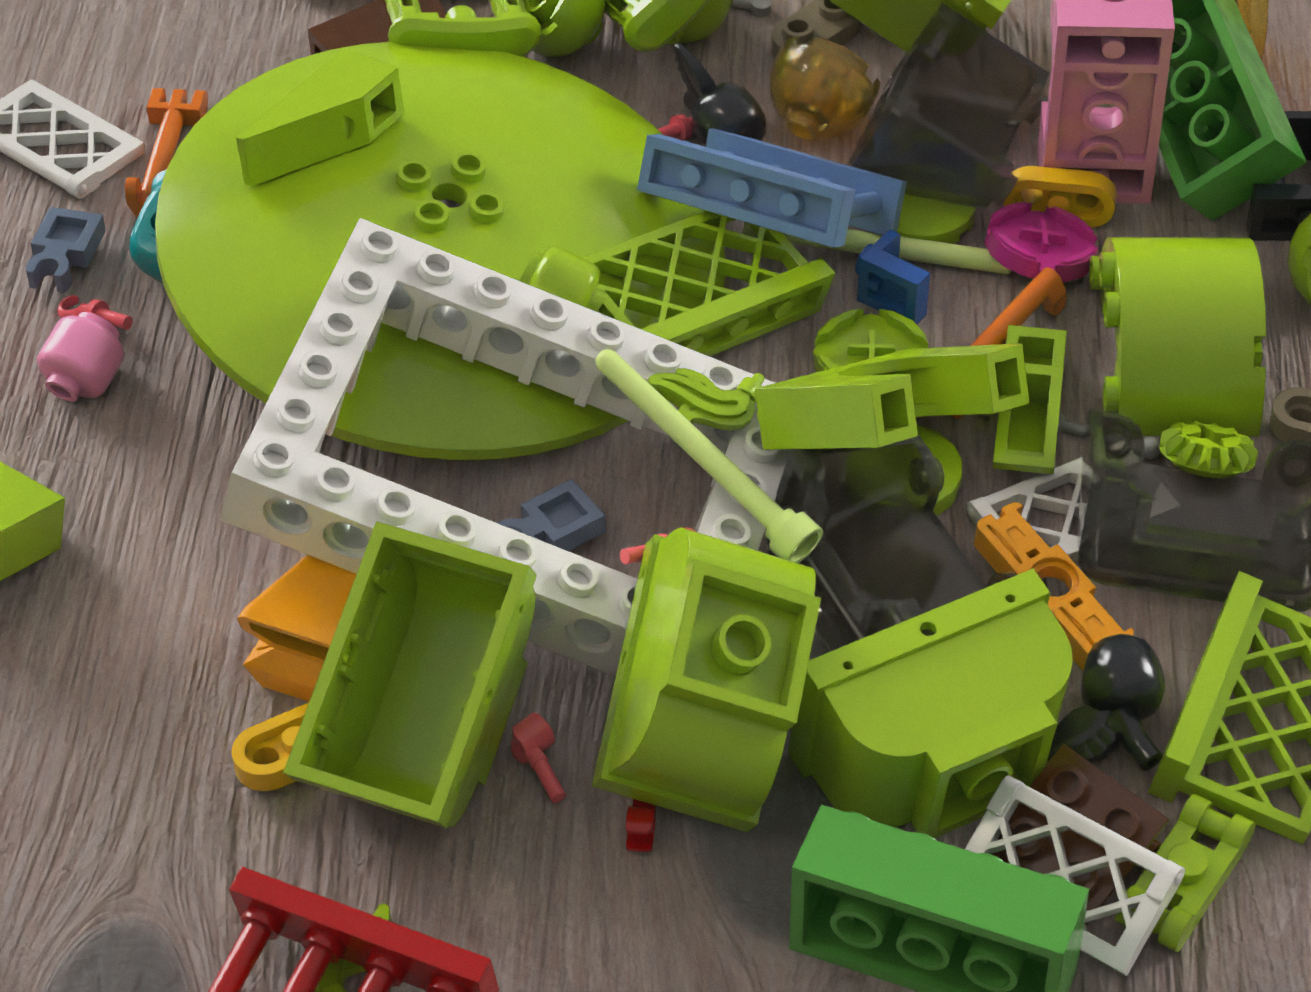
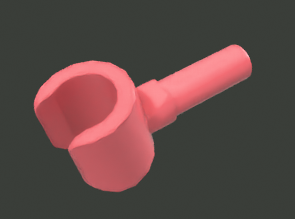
[511,713,566,803]

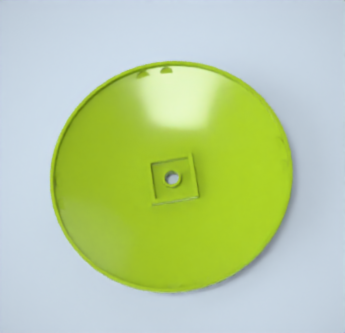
[155,42,725,460]

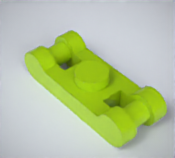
[1115,793,1256,952]

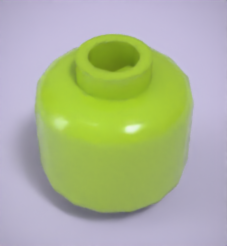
[520,246,606,312]

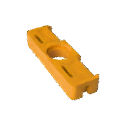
[973,502,1134,671]

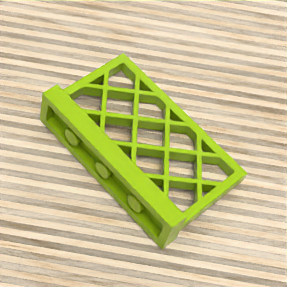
[581,211,835,357]
[1147,571,1311,845]

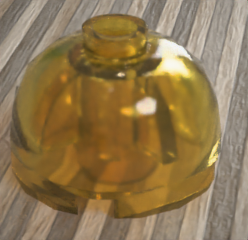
[769,36,880,140]

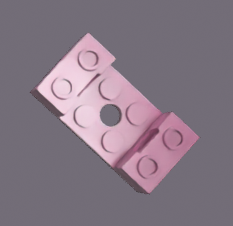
[1037,0,1175,204]

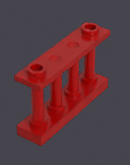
[208,866,499,992]

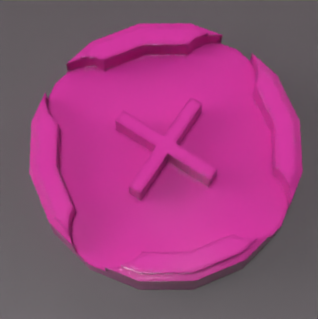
[984,202,1098,282]

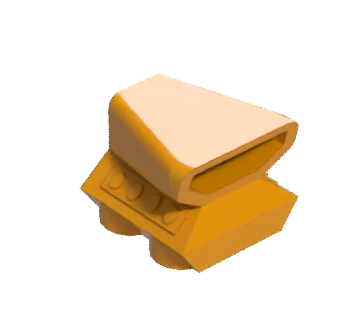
[237,555,356,702]

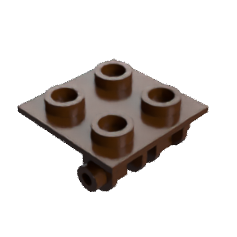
[991,744,1170,926]

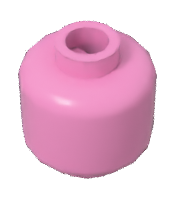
[37,312,125,402]

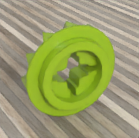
[1159,420,1258,478]

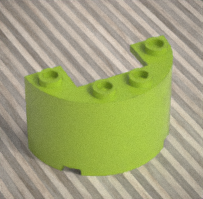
[1089,237,1266,437]

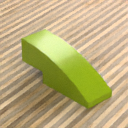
[993,325,1067,474]

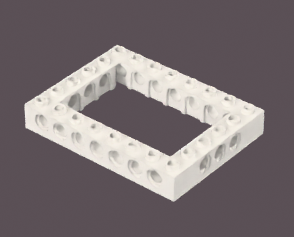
[220,218,792,676]

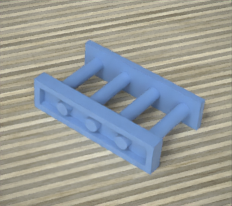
[637,128,907,248]

